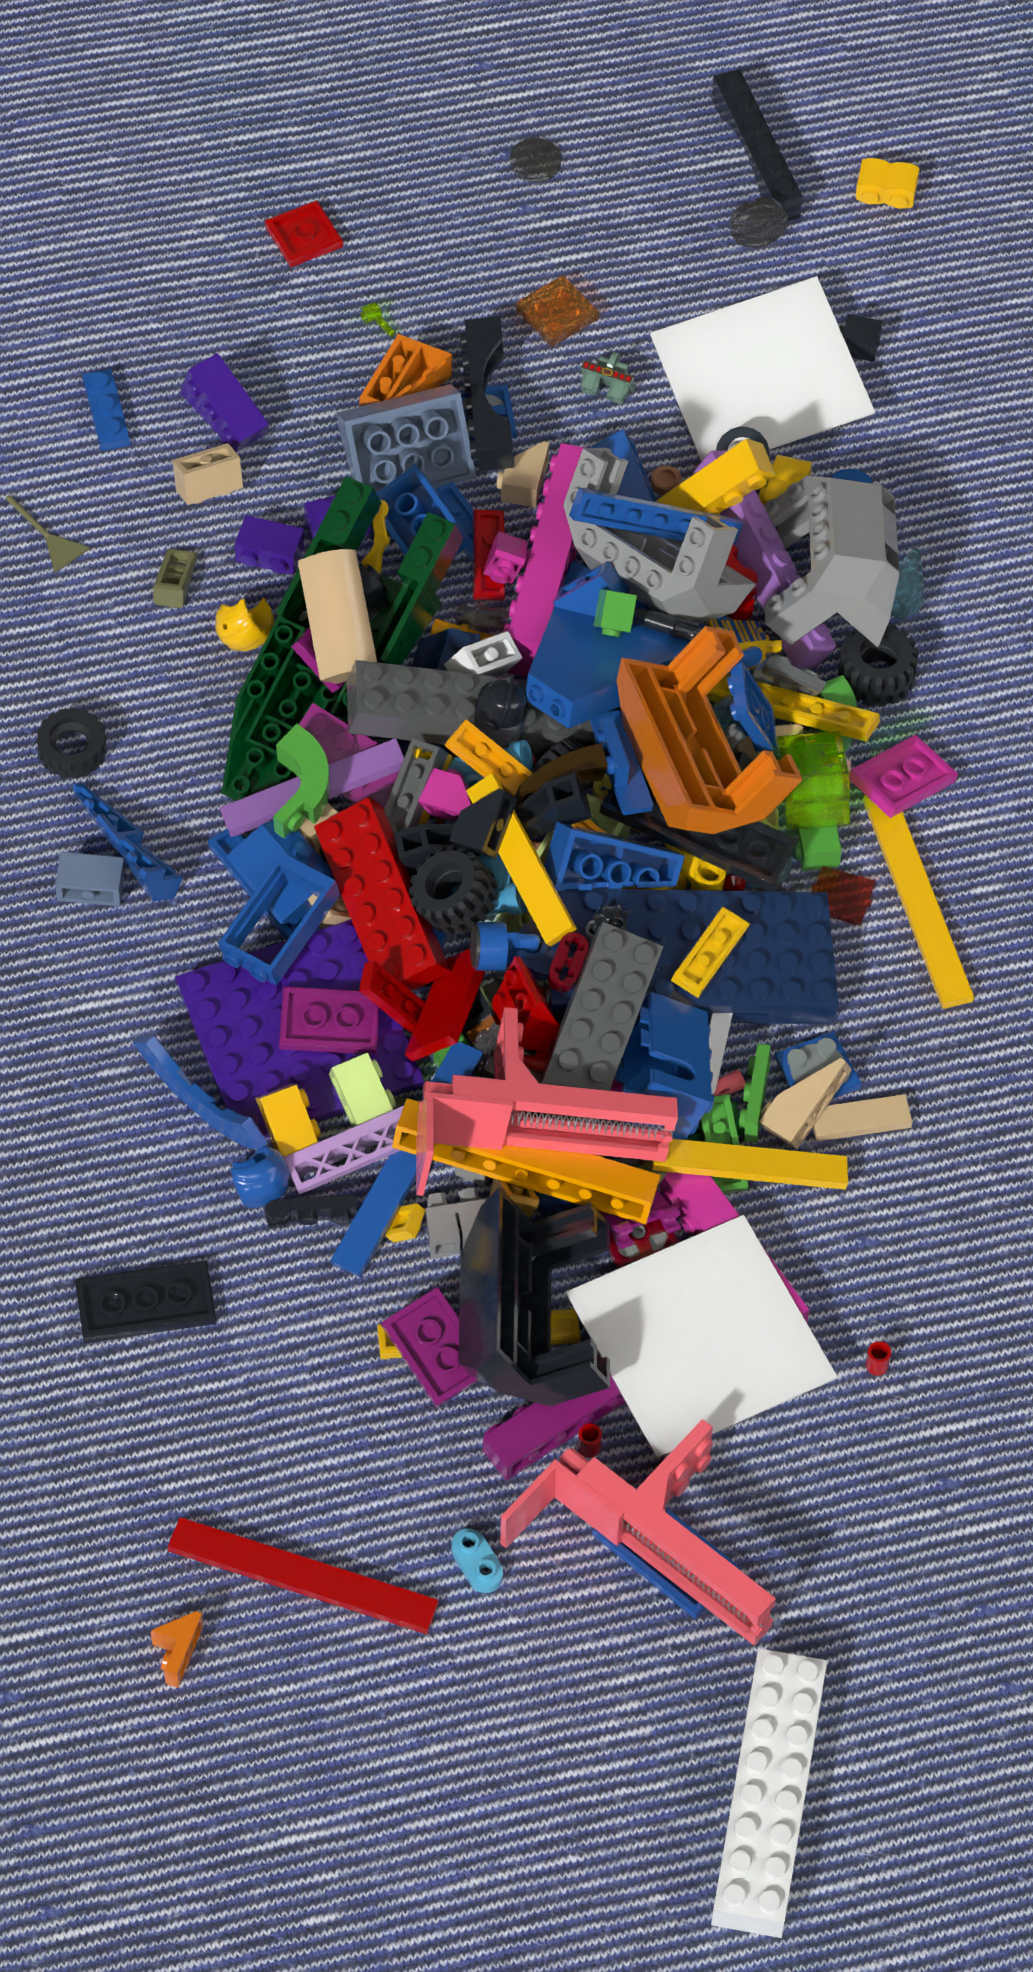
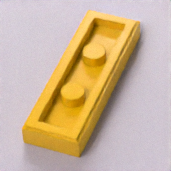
[671,907,750,998]

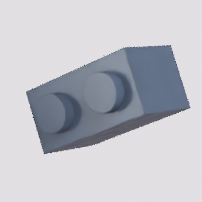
[55,851,125,906]

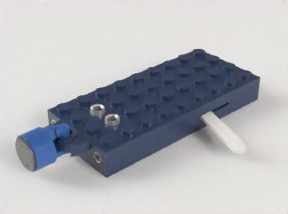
[470,889,839,1094]

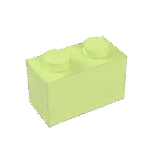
[329,1053,396,1128]

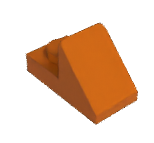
[151,1611,203,1688]

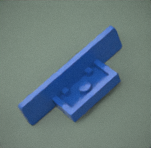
[590,710,653,815]

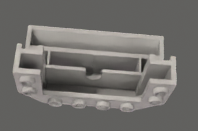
[563,448,756,624]
[764,476,900,647]

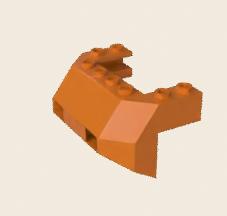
[617,626,803,834]

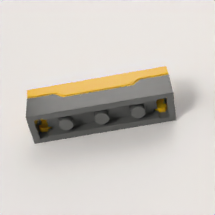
[384,738,453,835]

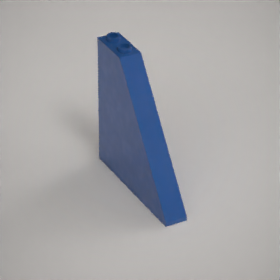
[526,561,691,729]

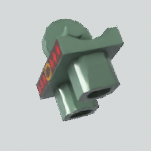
[581,351,636,405]

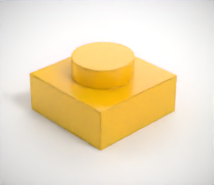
[385,1203,426,1243]

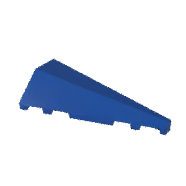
[73,783,183,902]

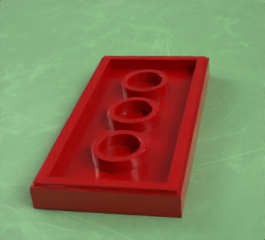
[404,949,485,1061]

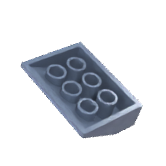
[336,384,476,493]

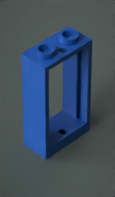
[218,853,340,986]

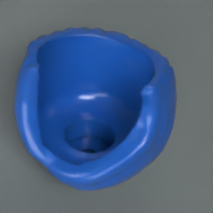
[231,1146,290,1209]

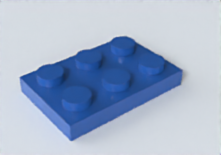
[727,660,779,760]

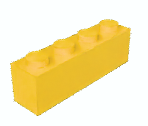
[655,438,776,515]

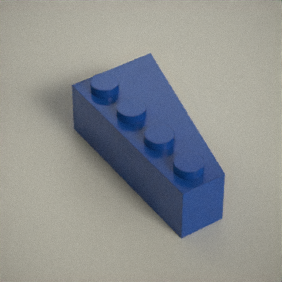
[544,822,685,891]

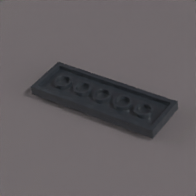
[599,767,799,891]

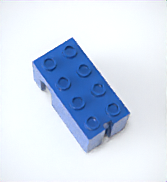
[614,992,714,1140]

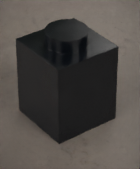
[839,314,883,362]

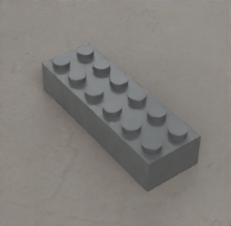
[538,922,664,1124]

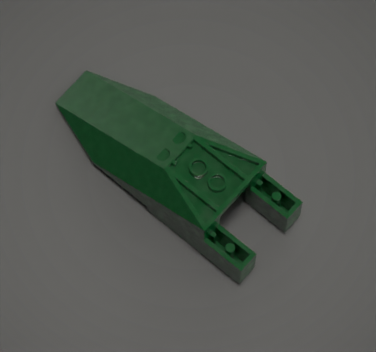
[221,476,463,801]

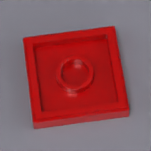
[265,200,343,268]

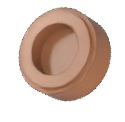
[651,465,681,496]

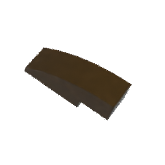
[515,744,608,805]

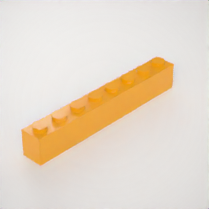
[392,1098,661,1225]

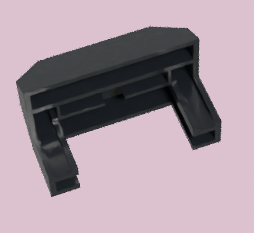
[458,1186,610,1406]

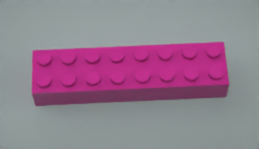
[503,443,585,677]

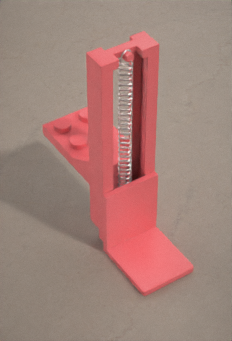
[416,1007,678,1196]
[500,1419,776,1646]

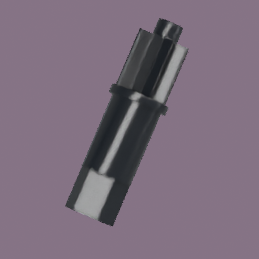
[632,607,702,641]

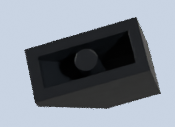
[449,789,518,859]

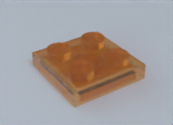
[516,275,599,347]

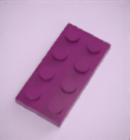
[299,703,399,809]

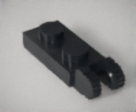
[264,1195,358,1228]

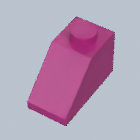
[418,768,472,822]

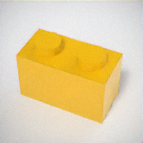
[255,1084,321,1157]

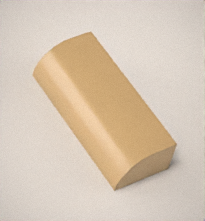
[298,549,377,684]

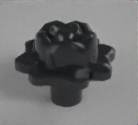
[592,904,629,933]

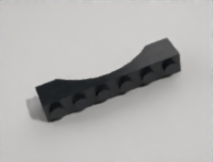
[711,69,802,225]
[460,316,515,471]
[394,772,592,877]

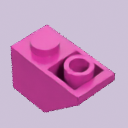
[483,531,528,584]

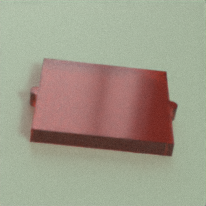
[812,866,875,926]

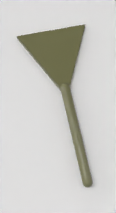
[6,495,90,573]

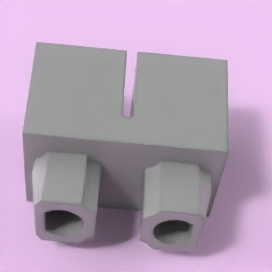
[426,1187,485,1258]

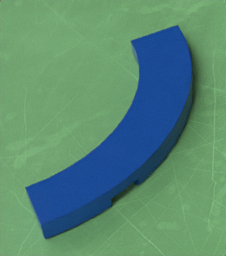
[133,1035,267,1150]

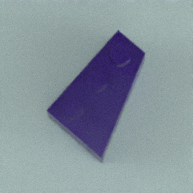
[180,353,269,452]

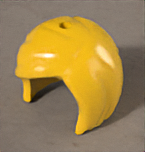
[215,598,275,652]

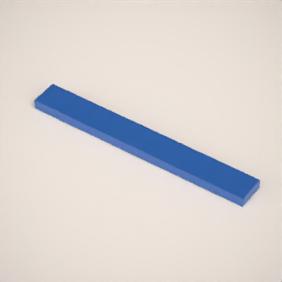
[330,1041,485,1278]

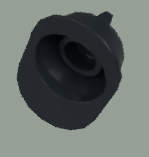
[474,675,527,747]

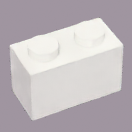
[444,631,523,677]

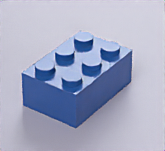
[376,464,473,556]

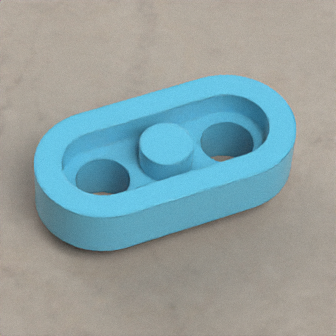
[451,1528,503,1593]

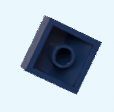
[412,628,480,671]

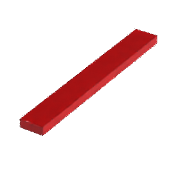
[168,1517,439,1635]

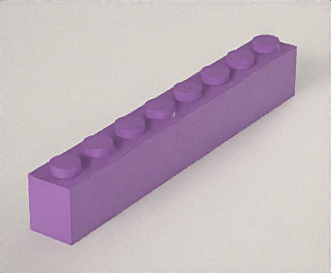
[692,450,836,669]

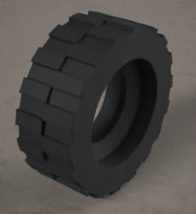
[37,708,107,779]

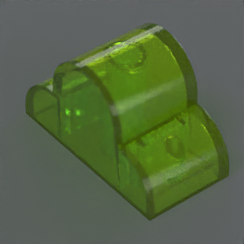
[777,731,850,831]

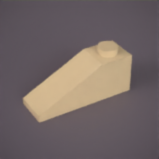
[759,1058,852,1150]

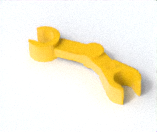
[361,500,390,574]

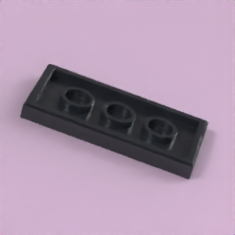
[75,1260,217,1343]

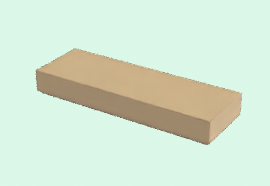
[813,1094,912,1142]

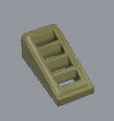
[153,549,197,608]

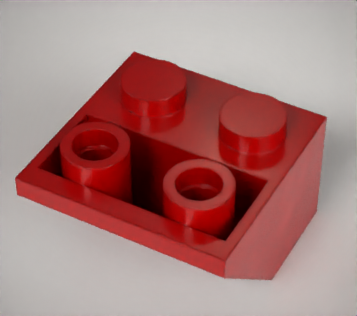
[491,957,560,1050]

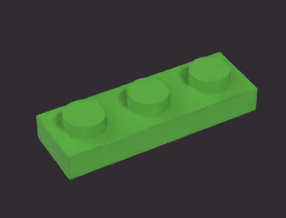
[739,1044,771,1143]
[699,1094,748,1194]

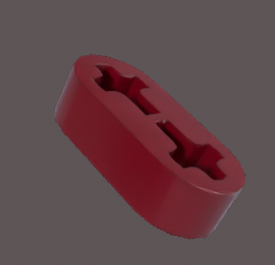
[547,932,589,993]

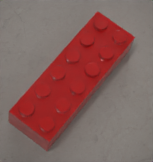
[314,797,451,992]

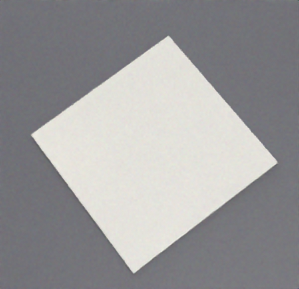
[650,276,875,462]
[566,1215,838,1459]

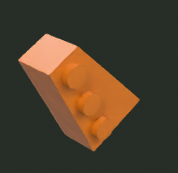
[359,334,452,407]

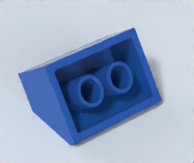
[227,820,339,925]

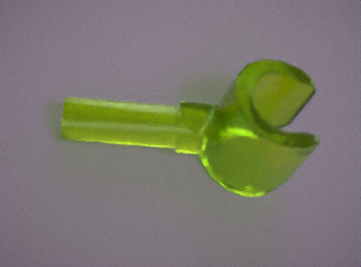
[361,303,396,338]

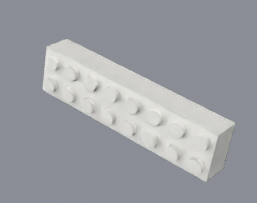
[711,1648,827,1938]

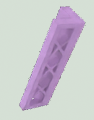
[284,1106,404,1195]

